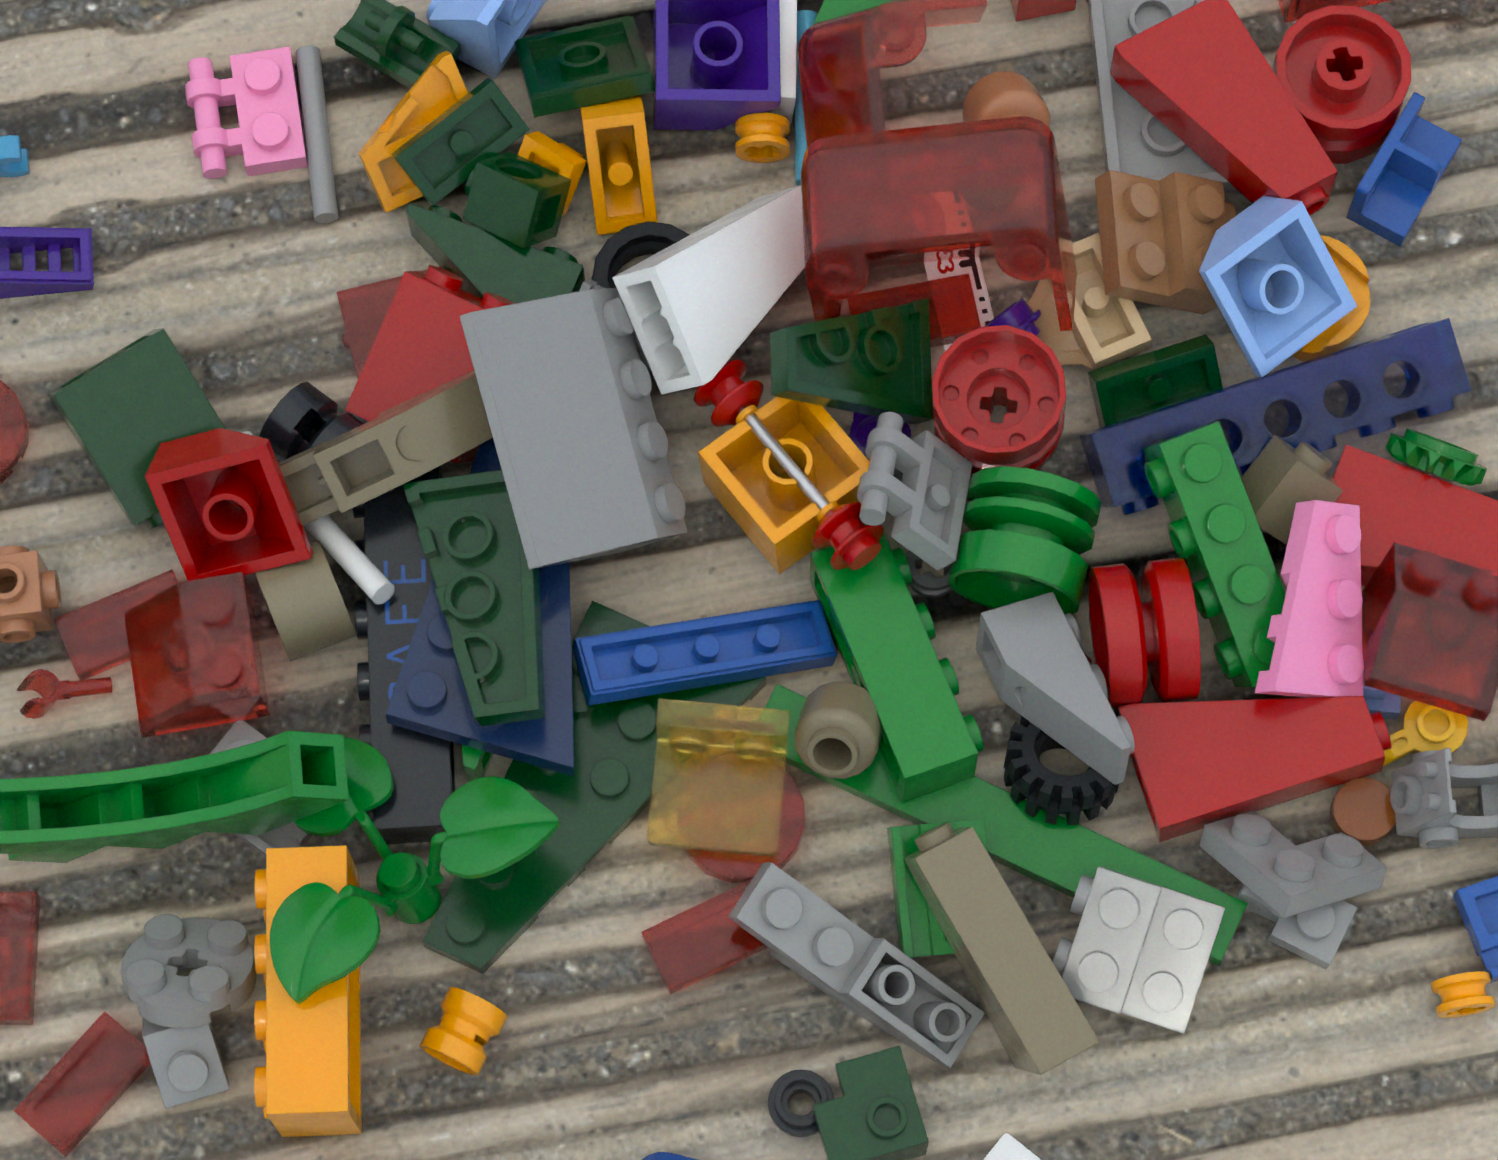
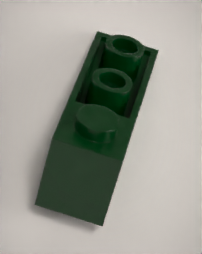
[406,203,585,303]

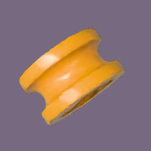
[735,113,790,163]
[1430,971,1496,1018]

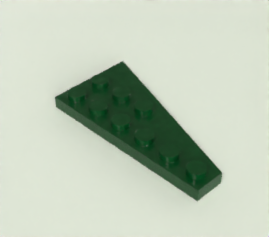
[422,601,766,974]

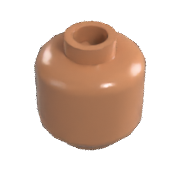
[963,71,1050,162]

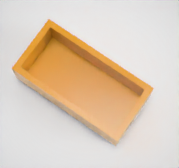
[254,845,362,1137]

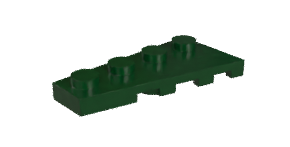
[403,470,546,726]

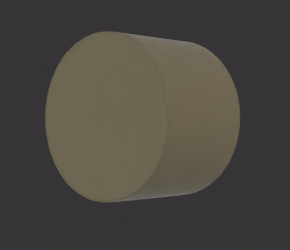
[255,540,357,662]

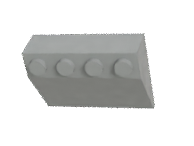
[459,288,688,570]

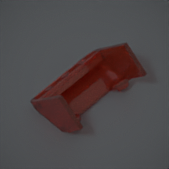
[797,0,1011,270]
[801,116,1077,331]

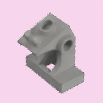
[1390,748,1498,849]

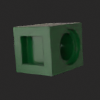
[463,151,571,248]

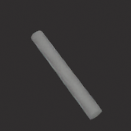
[295,46,339,223]

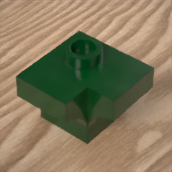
[812,1045,929,1160]

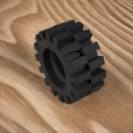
[1003,716,1119,826]

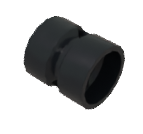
[259,381,364,462]

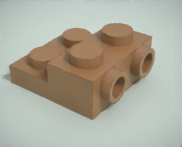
[1095,170,1236,314]

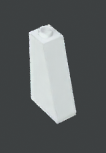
[612,185,825,395]

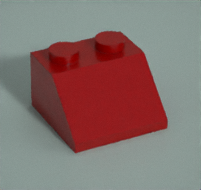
[145,428,313,589]

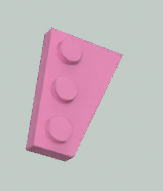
[1255,500,1364,698]

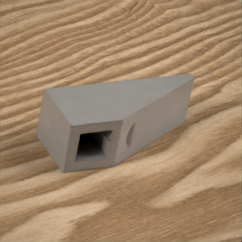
[976,592,1135,785]

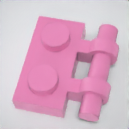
[185,46,308,179]

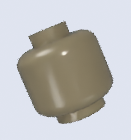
[794,682,882,779]

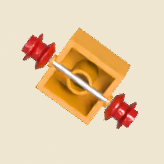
[694,360,884,574]

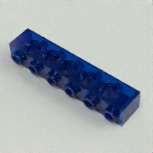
[1080,318,1472,515]

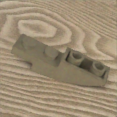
[278,371,493,526]

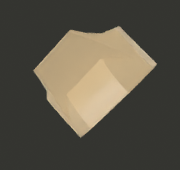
[1027,233,1152,370]

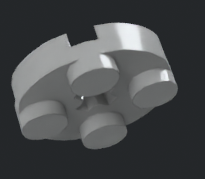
[121,914,257,1028]

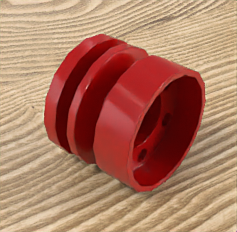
[932,325,1066,477]

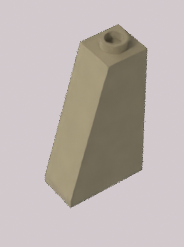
[904,822,1099,1075]

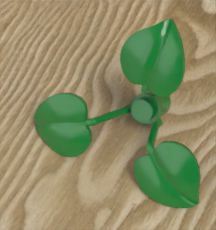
[270,737,560,1004]

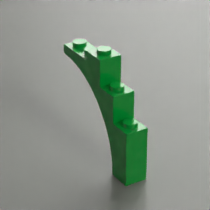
[0,731,349,863]

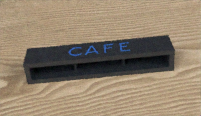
[352,466,456,845]

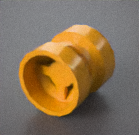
[419,987,508,1076]

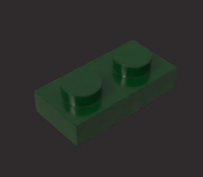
[391,78,530,206]
[1088,334,1225,437]

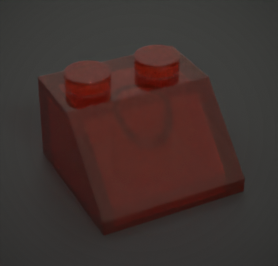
[1362,542,1498,721]
[124,572,270,738]

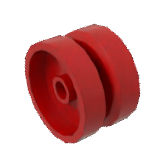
[1273,5,1411,164]
[1088,558,1201,707]

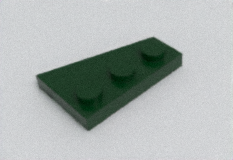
[770,298,933,425]

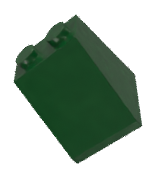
[47,328,226,529]

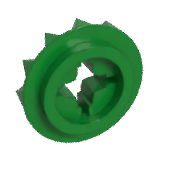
[1385,428,1487,486]

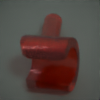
[17,669,112,719]

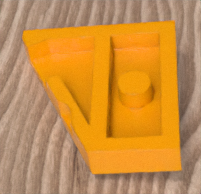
[358,50,468,213]

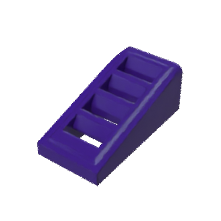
[0,227,94,299]

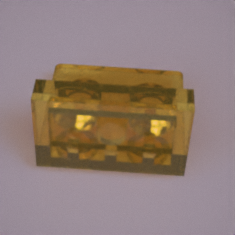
[647,698,790,857]

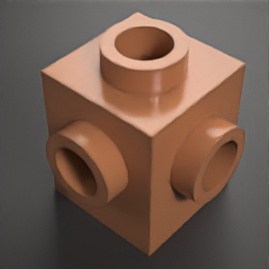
[0,546,61,643]

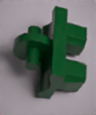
[334,0,461,88]

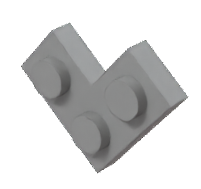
[1199,811,1387,918]

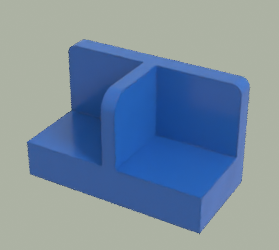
[1346,92,1462,247]

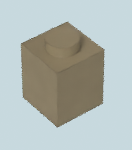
[1241,435,1343,545]

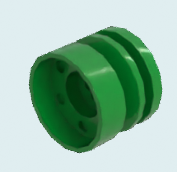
[948,466,1102,614]

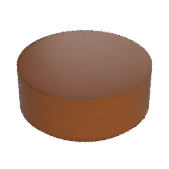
[1330,777,1396,846]

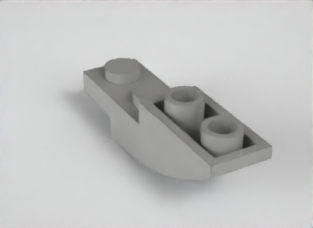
[728,862,985,1068]

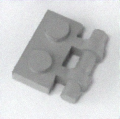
[857,412,972,571]

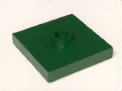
[514,15,655,118]

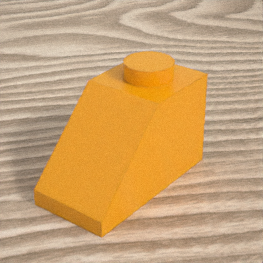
[580,95,658,235]

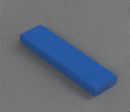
[572,600,837,706]

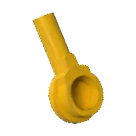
[1383,693,1468,767]

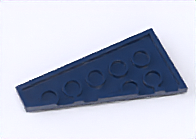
[386,438,575,777]

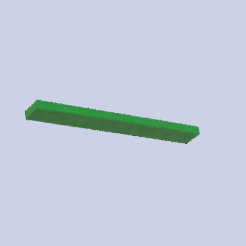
[748,684,1248,966]

